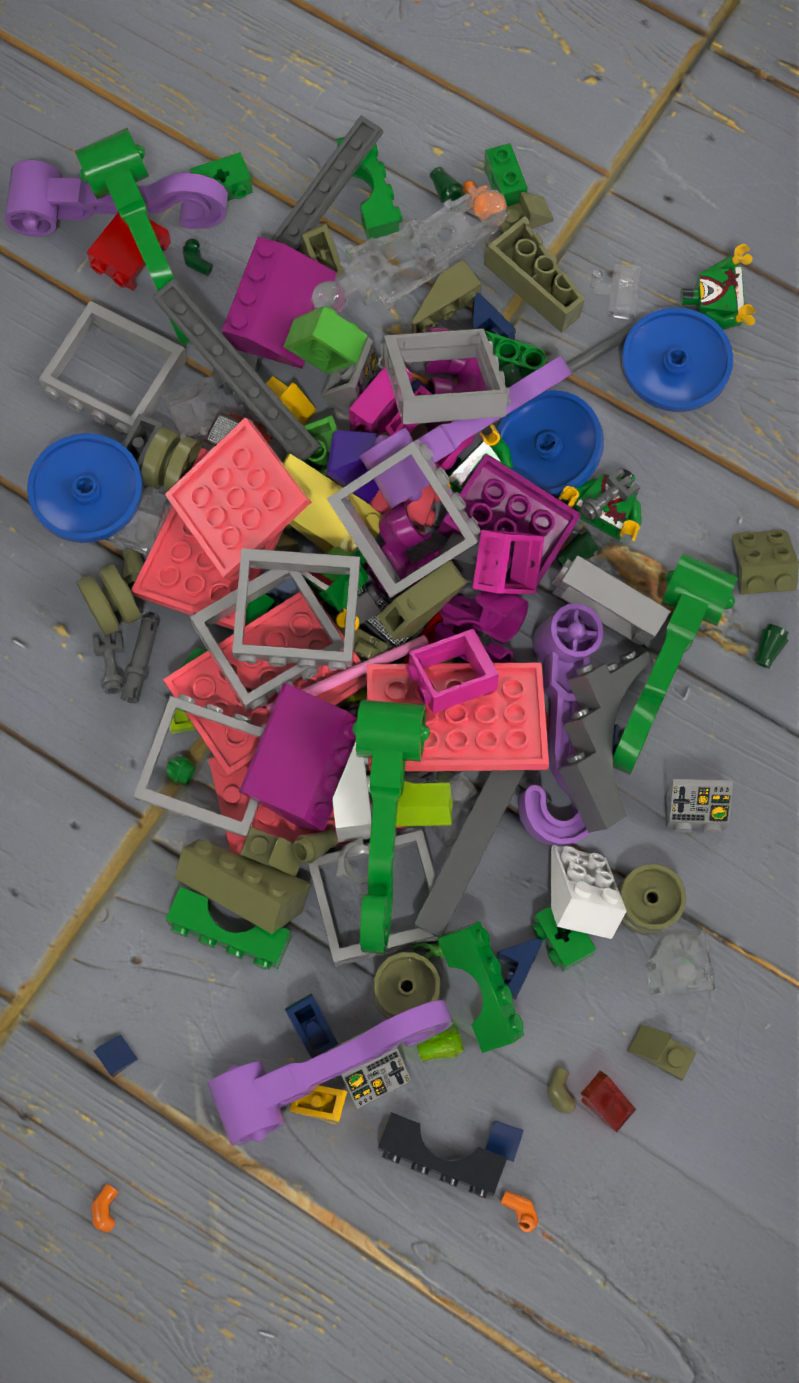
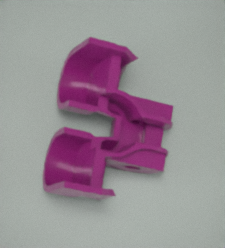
[425,327,487,432]
[366,499,466,596]
[433,591,529,663]

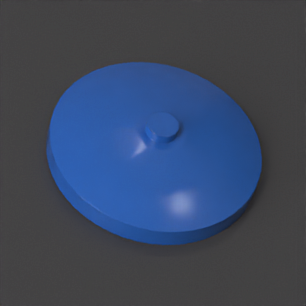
[622,308,733,412]
[497,390,604,498]
[27,433,143,543]

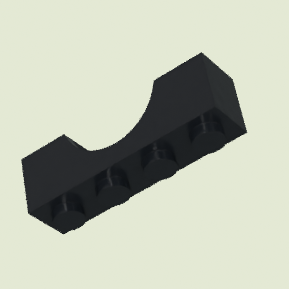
[378,1112,507,1199]

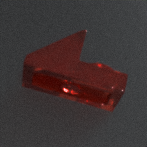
[580,1071,636,1133]

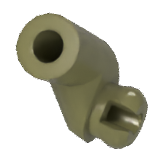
[547,1067,576,1114]

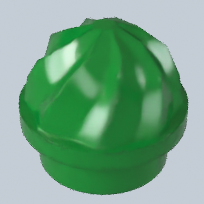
[166,757,196,786]

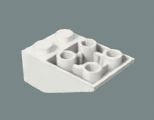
[333,742,373,843]
[551,845,626,939]

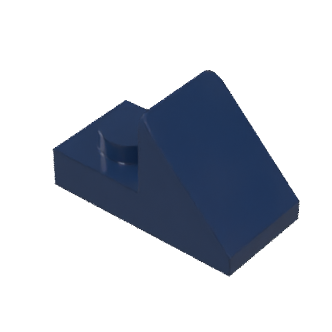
[473,293,516,340]
[496,938,543,1000]
[285,994,338,1058]

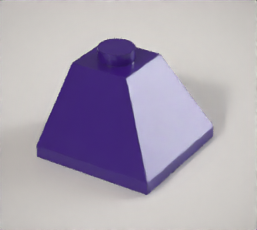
[326,430,379,503]

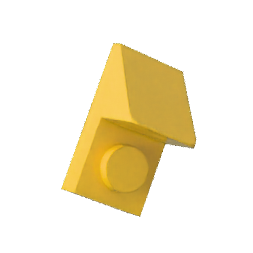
[266,376,316,426]
[289,1085,347,1125]

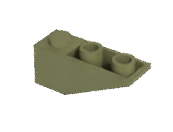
[412,260,482,334]
[378,560,467,640]

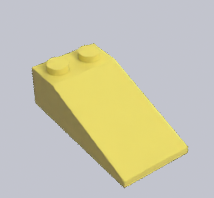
[283,454,382,554]

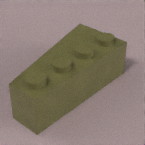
[484,216,585,333]
[174,839,312,934]

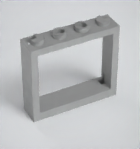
[39,301,187,435]
[383,329,511,424]
[327,439,481,598]
[232,548,360,671]
[551,555,670,646]
[190,569,344,711]
[133,694,266,838]
[308,828,450,968]

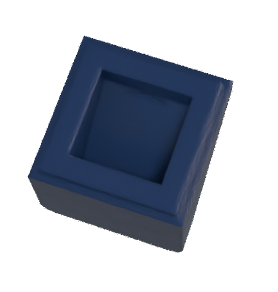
[94,1035,138,1078]
[485,1121,524,1162]

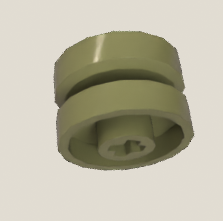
[141,427,203,493]
[76,563,142,636]
[617,864,686,935]
[374,952,440,1020]

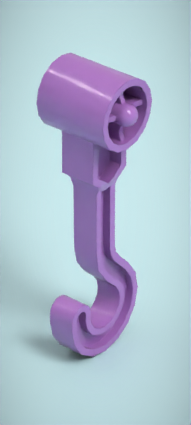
[5,160,228,237]
[359,356,573,508]
[518,603,604,847]
[208,1000,453,1146]

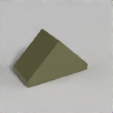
[301,223,345,277]

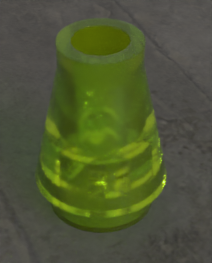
[417,1028,464,1062]

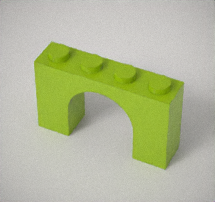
[372,780,453,826]

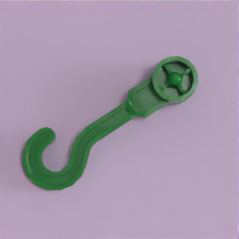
[75,128,191,347]
[613,553,739,775]
[352,700,431,954]

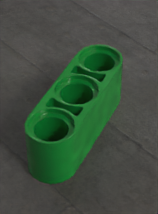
[485,331,546,378]

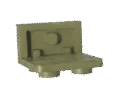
[732,529,799,595]

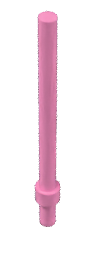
[266,635,429,714]

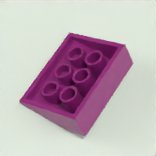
[222,237,337,369]
[437,454,582,585]
[239,683,357,831]

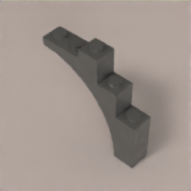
[558,650,653,833]

